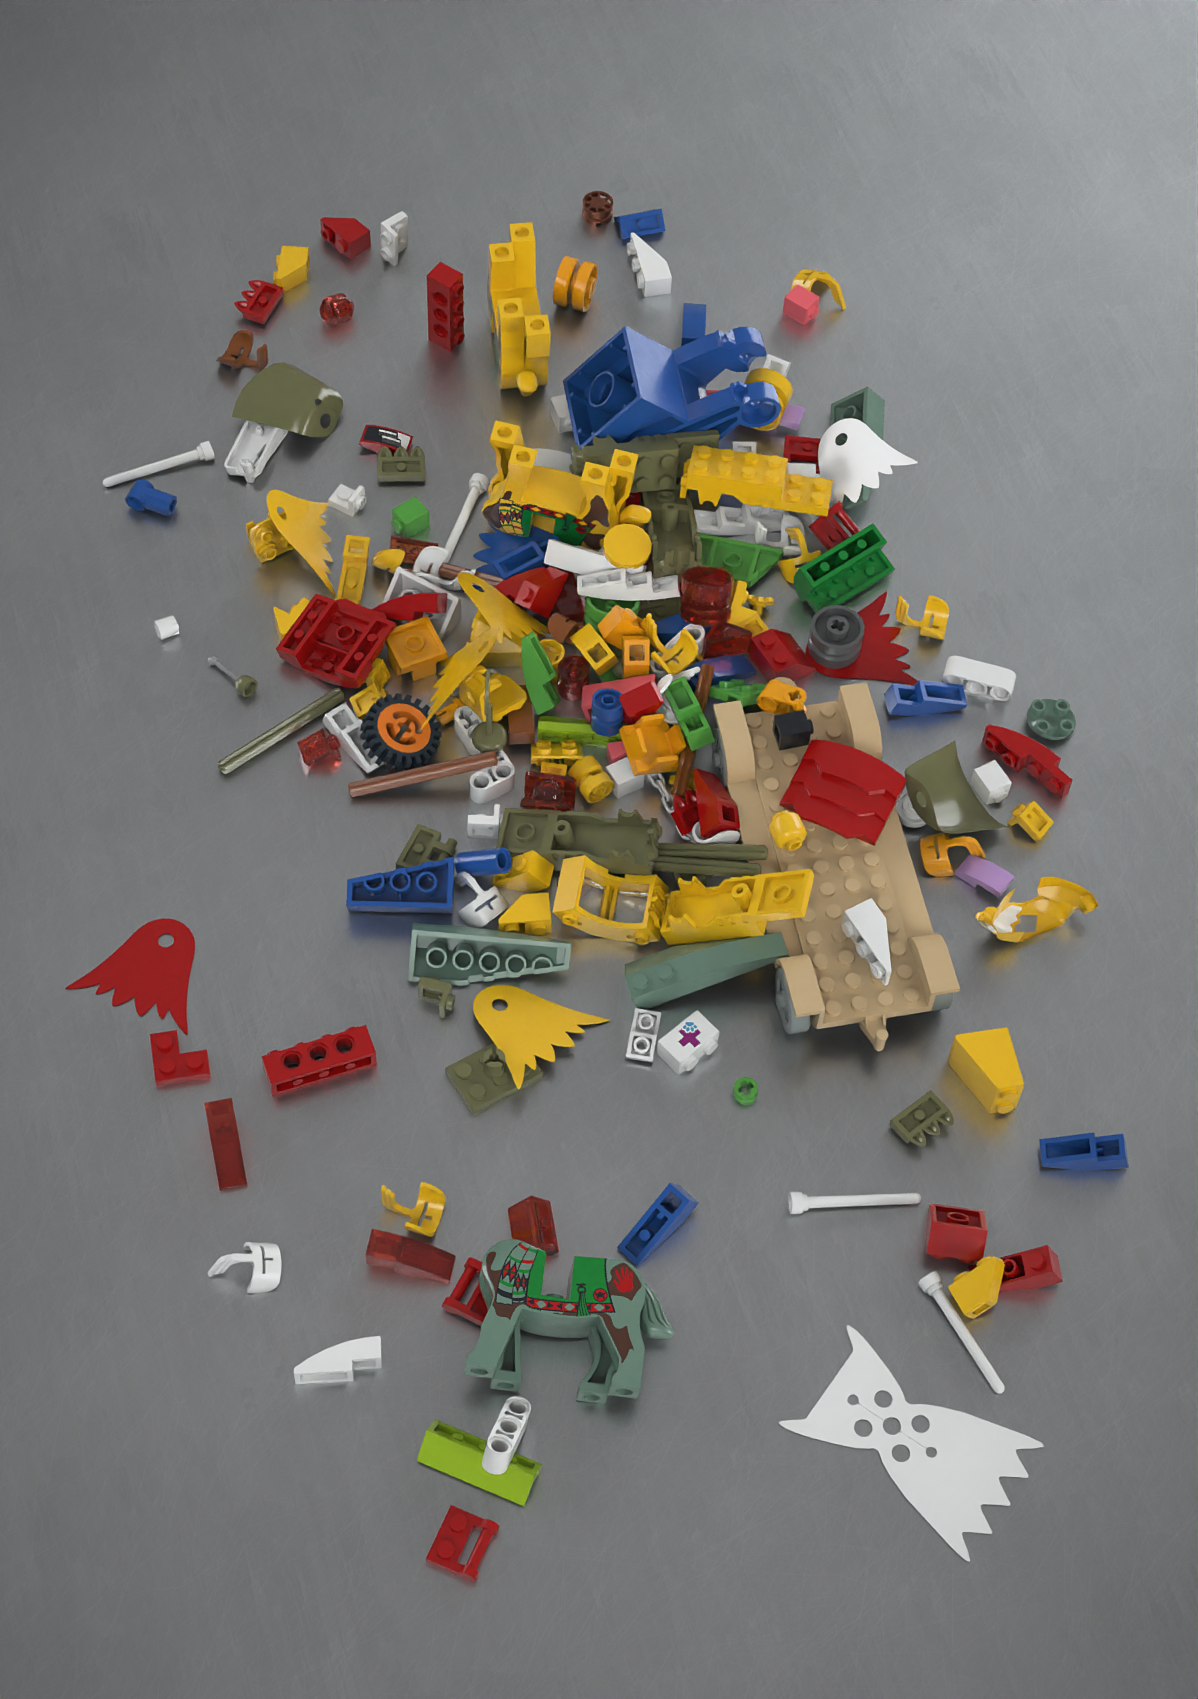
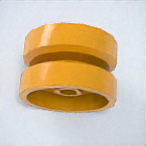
[553,256,598,312]

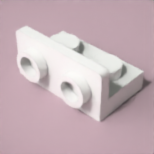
[380,211,408,266]

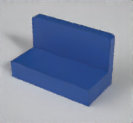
[614,209,665,239]

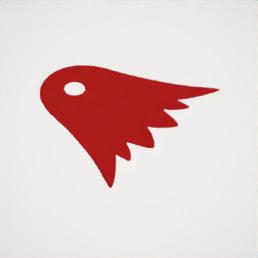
[805,591,918,686]
[65,918,195,1035]

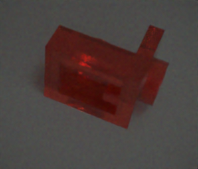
[297,728,341,766]

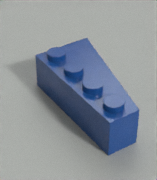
[346,857,455,914]

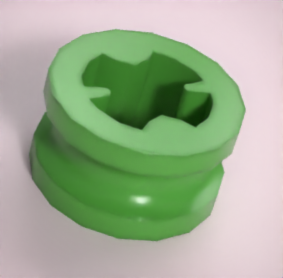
[733,1077,758,1104]

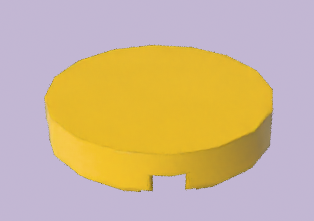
[603,523,652,569]

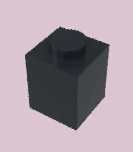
[772,710,814,751]

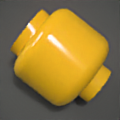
[768,810,807,851]

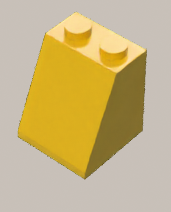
[947,1027,1024,1114]

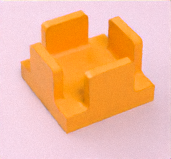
[385,616,447,681]
[619,714,686,776]

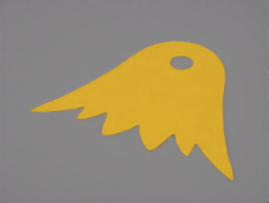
[267,489,336,598]
[457,572,550,644]
[420,626,500,731]
[473,985,610,1090]

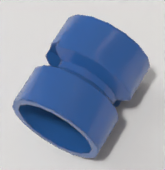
[590,688,624,737]

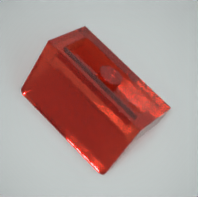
[508,1195,559,1256]

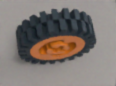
[360,693,442,773]

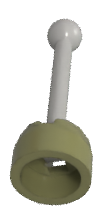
[208,656,258,697]

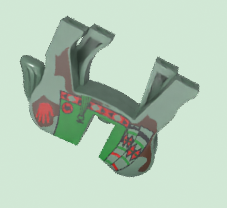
[464,1239,674,1404]

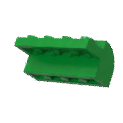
[794,523,895,613]

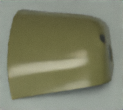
[232,362,343,437]
[904,741,1009,834]

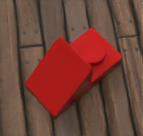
[619,681,664,725]

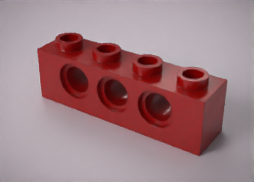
[427,262,465,352]
[262,1025,377,1096]

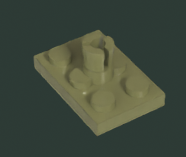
[445,1043,543,1115]

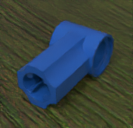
[125,479,177,516]

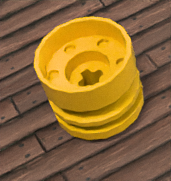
[744,368,793,431]

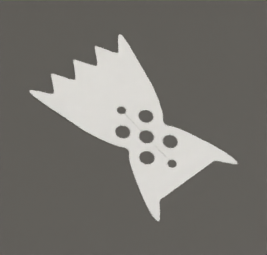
[779,1325,1044,1562]

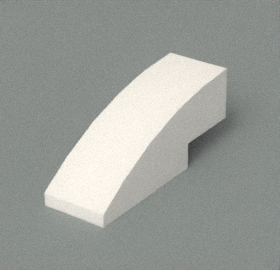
[322,703,385,774]
[294,1336,382,1384]

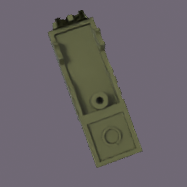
[569,430,720,493]
[641,483,703,584]
[496,808,662,875]

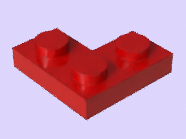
[150,1030,211,1087]

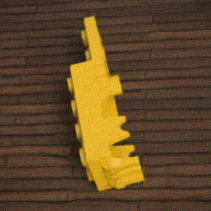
[680,445,833,516]
[648,869,814,945]

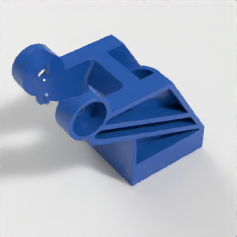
[563,326,781,450]

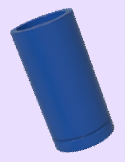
[455,847,512,877]

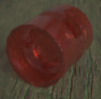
[557,655,590,701]

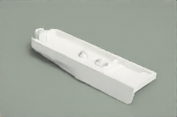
[224,420,288,483]

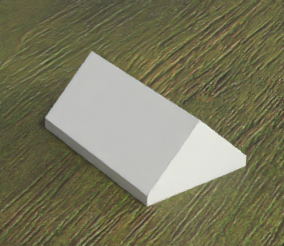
[383,566,461,642]

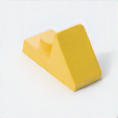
[720,580,758,631]
[273,597,310,642]

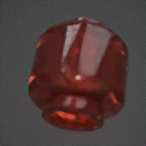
[319,293,354,326]

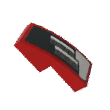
[358,425,413,454]

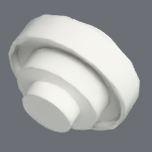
[896,793,926,828]

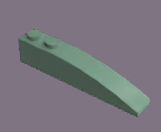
[830,387,885,510]
[408,922,571,986]
[625,932,789,1010]

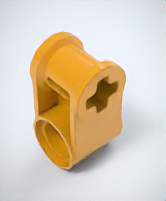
[756,679,807,715]

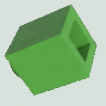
[391,496,430,540]

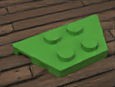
[697,533,783,588]
[708,679,767,706]

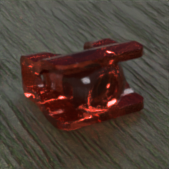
[520,771,577,812]

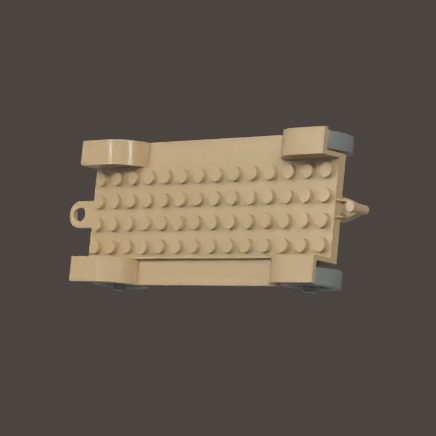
[712,677,960,1051]

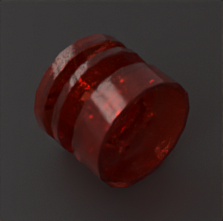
[680,566,734,626]

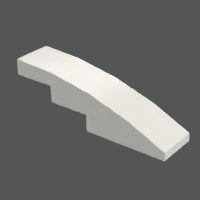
[693,504,789,536]
[544,539,646,575]
[577,568,680,601]

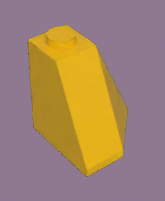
[466,610,538,667]

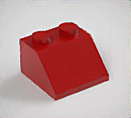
[748,628,816,682]
[925,1203,988,1263]

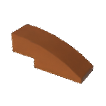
[506,685,535,745]

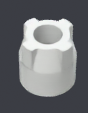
[154,615,179,640]

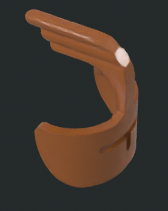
[216,330,269,370]
[548,612,590,672]

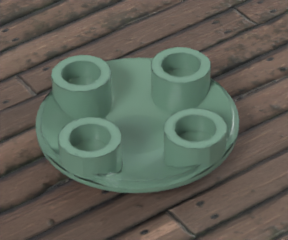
[1027,699,1076,740]

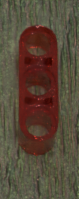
[545,566,584,623]

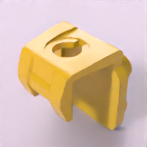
[245,511,295,563]
[459,665,527,722]

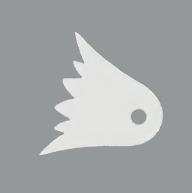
[818,418,918,516]

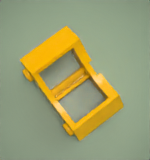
[552,855,669,945]

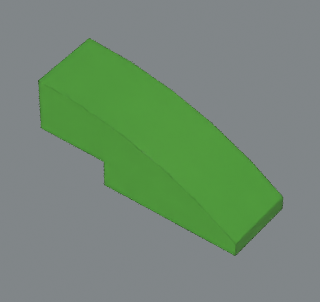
[521,631,561,715]
[664,676,715,751]

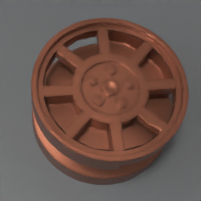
[582,191,613,226]

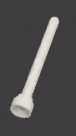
[103,441,215,487]
[443,473,490,563]
[788,1192,921,1214]
[918,1271,1005,1394]

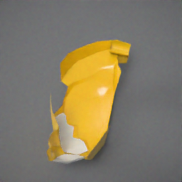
[975,876,1099,943]

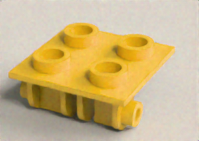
[531,740,583,766]

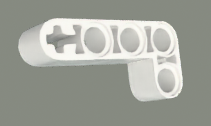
[454,706,515,804]

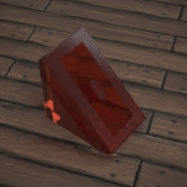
[702,619,752,659]

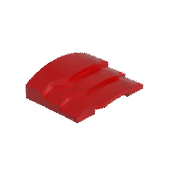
[276,594,397,688]
[779,740,907,846]

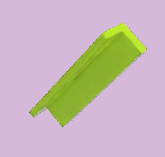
[537,716,627,748]
[417,1419,542,1506]

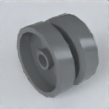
[807,605,865,669]

